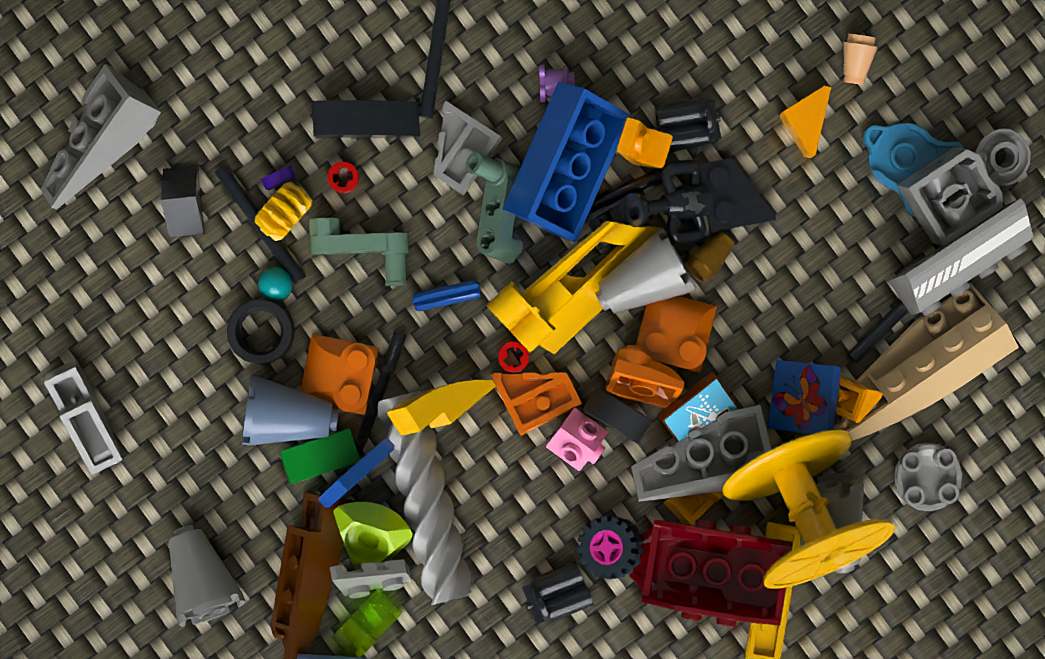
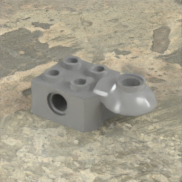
[897,129,1031,247]

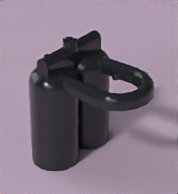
[654,98,722,153]
[522,560,594,624]

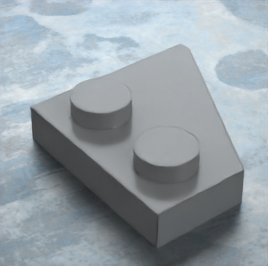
[433,101,502,196]
[330,559,412,598]

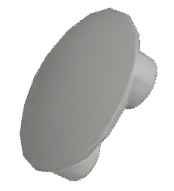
[894,442,962,511]

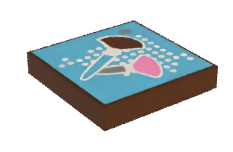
[657,372,739,442]

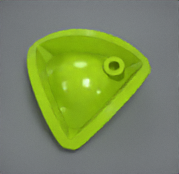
[333,502,413,570]

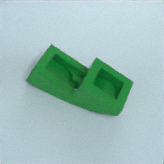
[279,428,360,485]

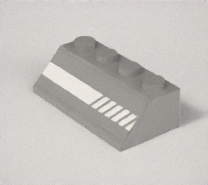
[889,198,1034,316]

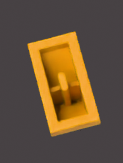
[779,86,831,158]

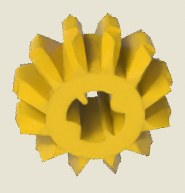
[255,182,312,241]

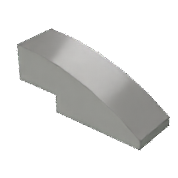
[44,359,123,475]

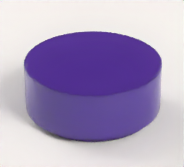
[261,165,297,191]

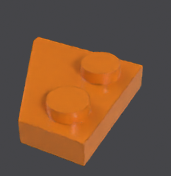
[491,373,582,436]

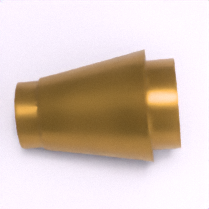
[685,232,735,283]

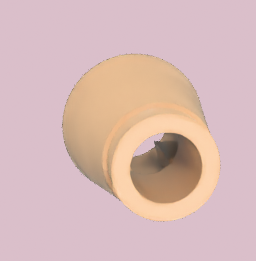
[843,33,877,85]

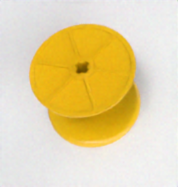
[722,430,895,589]

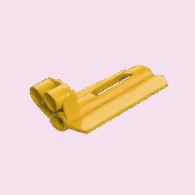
[486,221,662,354]

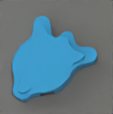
[863,123,964,217]

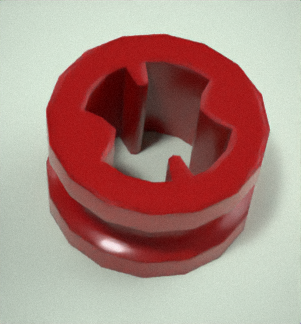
[327,161,360,194]
[498,342,529,373]

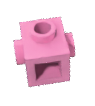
[546,407,608,471]

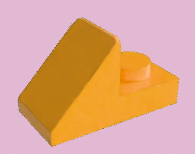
[616,117,673,168]

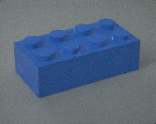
[502,81,632,243]

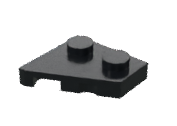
[698,158,776,233]

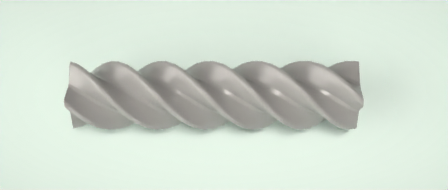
[378,391,471,605]

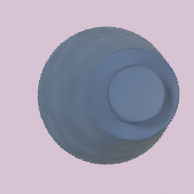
[242,375,338,446]

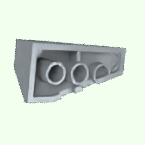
[41,64,161,210]
[631,405,772,502]

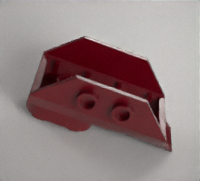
[629,519,793,627]

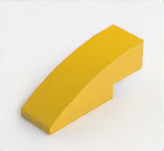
[386,380,496,436]

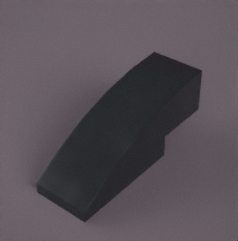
[312,100,420,139]

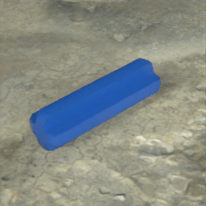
[413,280,481,311]

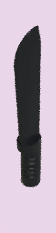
[357,331,407,451]

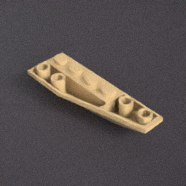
[833,283,1019,441]

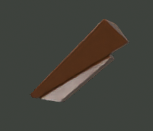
[270,492,355,659]

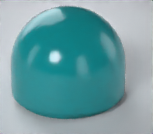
[258,267,293,302]

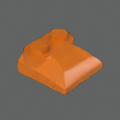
[635,296,717,373]
[300,334,380,415]
[605,345,684,408]

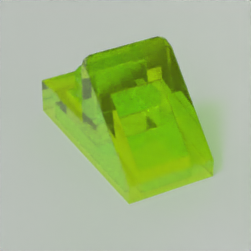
[330,589,403,657]

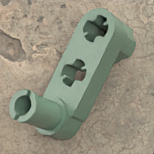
[466,152,523,264]
[309,218,409,286]

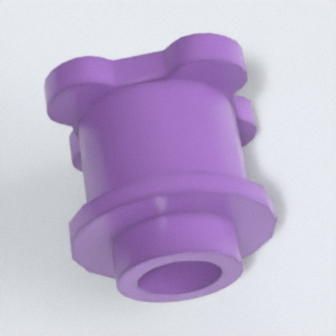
[539,65,575,102]

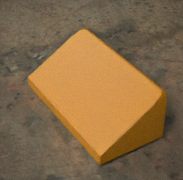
[835,374,883,423]

